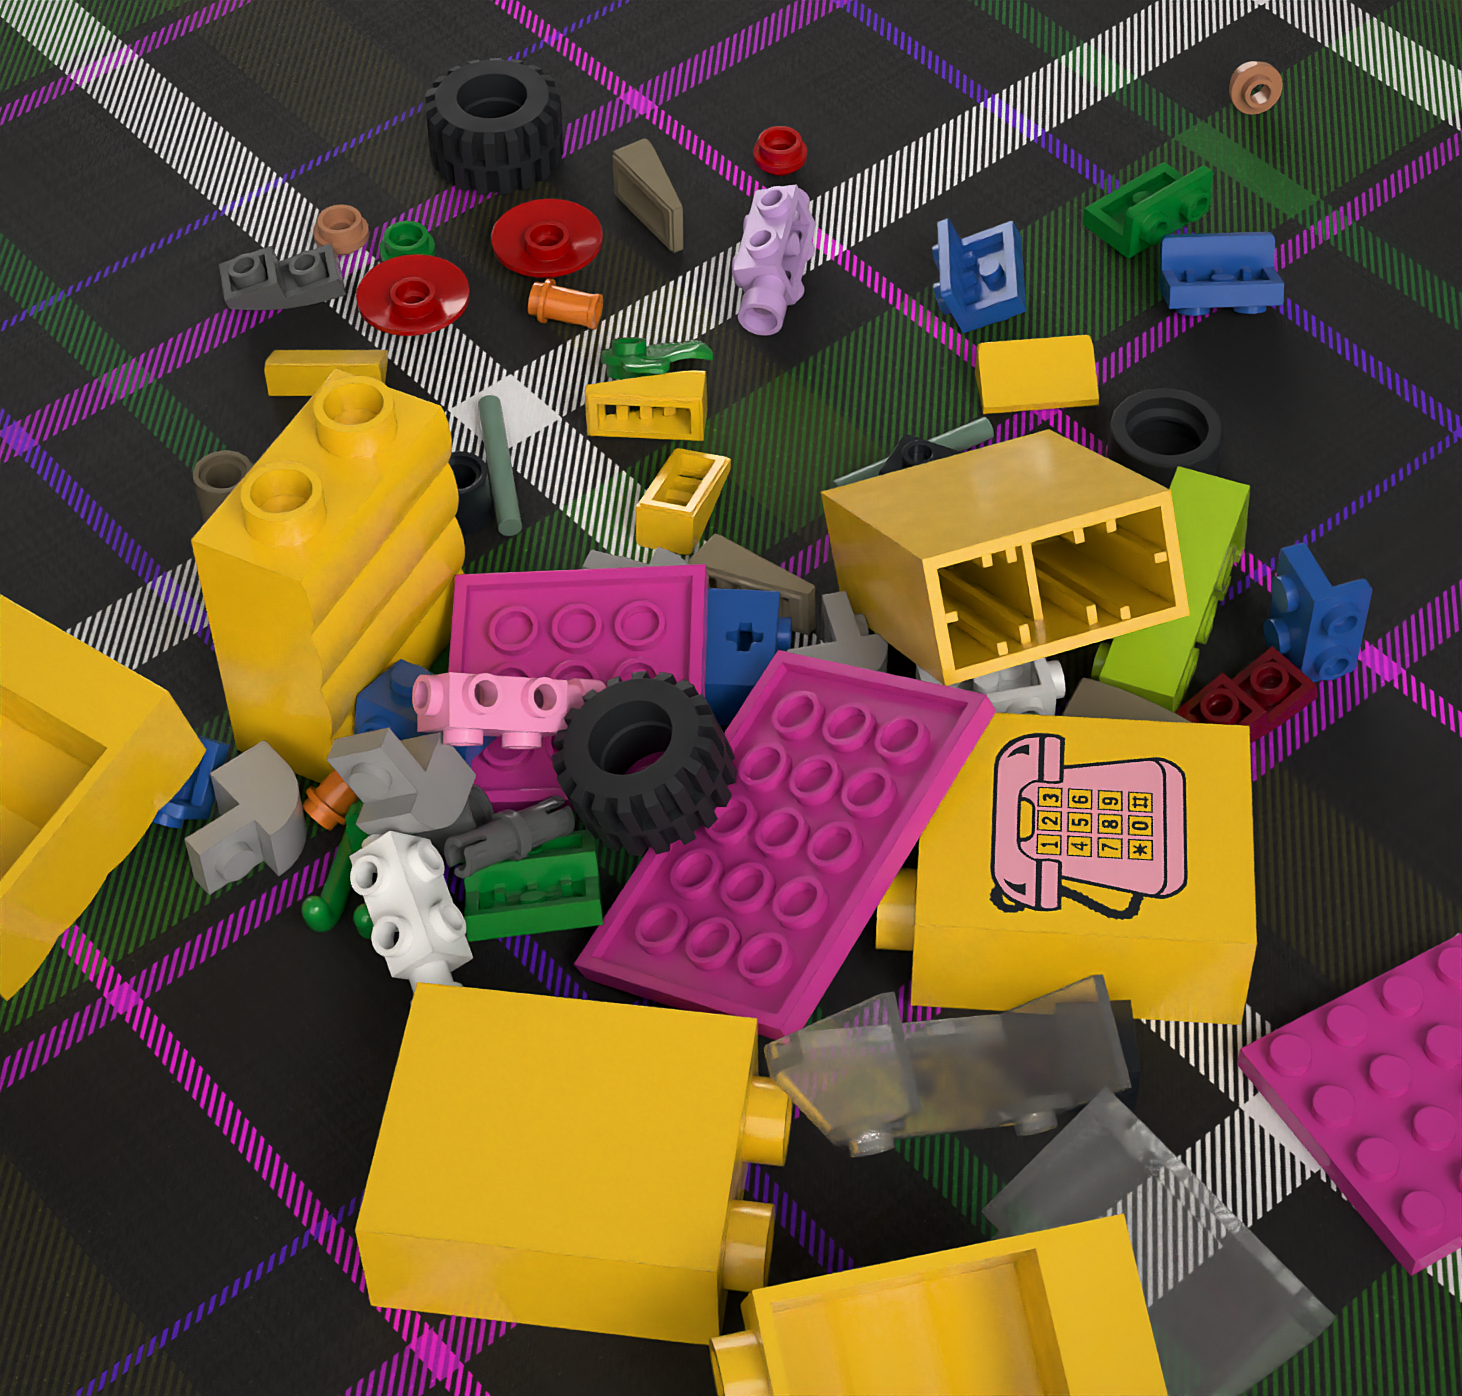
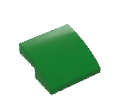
[462,829,603,942]

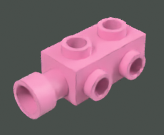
[412,672,606,749]

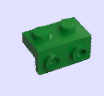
[1083,162,1214,259]

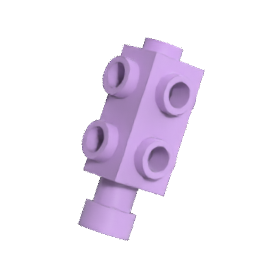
[732,184,816,335]

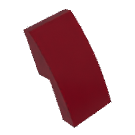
[1175,646,1318,744]

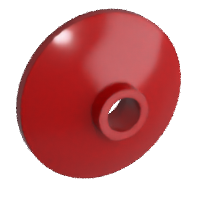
[491,199,603,278]
[356,254,470,336]

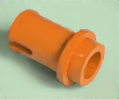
[528,278,603,330]
[302,769,359,831]

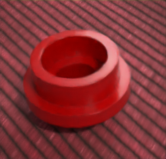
[753,126,807,176]

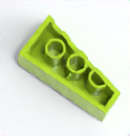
[1091,466,1250,713]

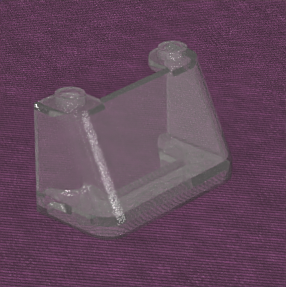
[981,1087,1337,1396]

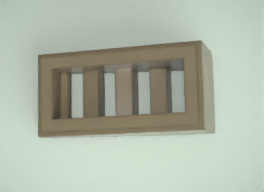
[613,138,683,253]
[688,533,816,635]

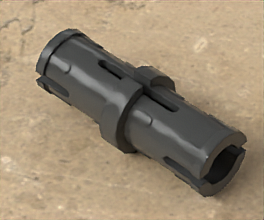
[444,795,575,878]

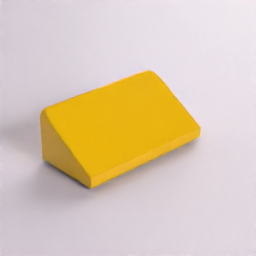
[975,335,1099,414]
[264,350,388,396]

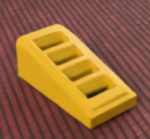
[585,370,707,441]
[636,448,731,555]

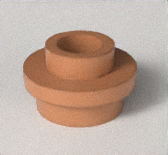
[1229,61,1283,114]
[313,205,369,255]

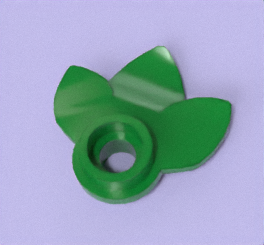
[600,337,713,379]

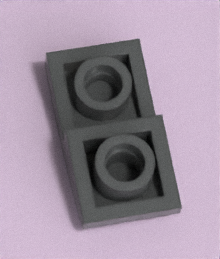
[219,243,346,310]

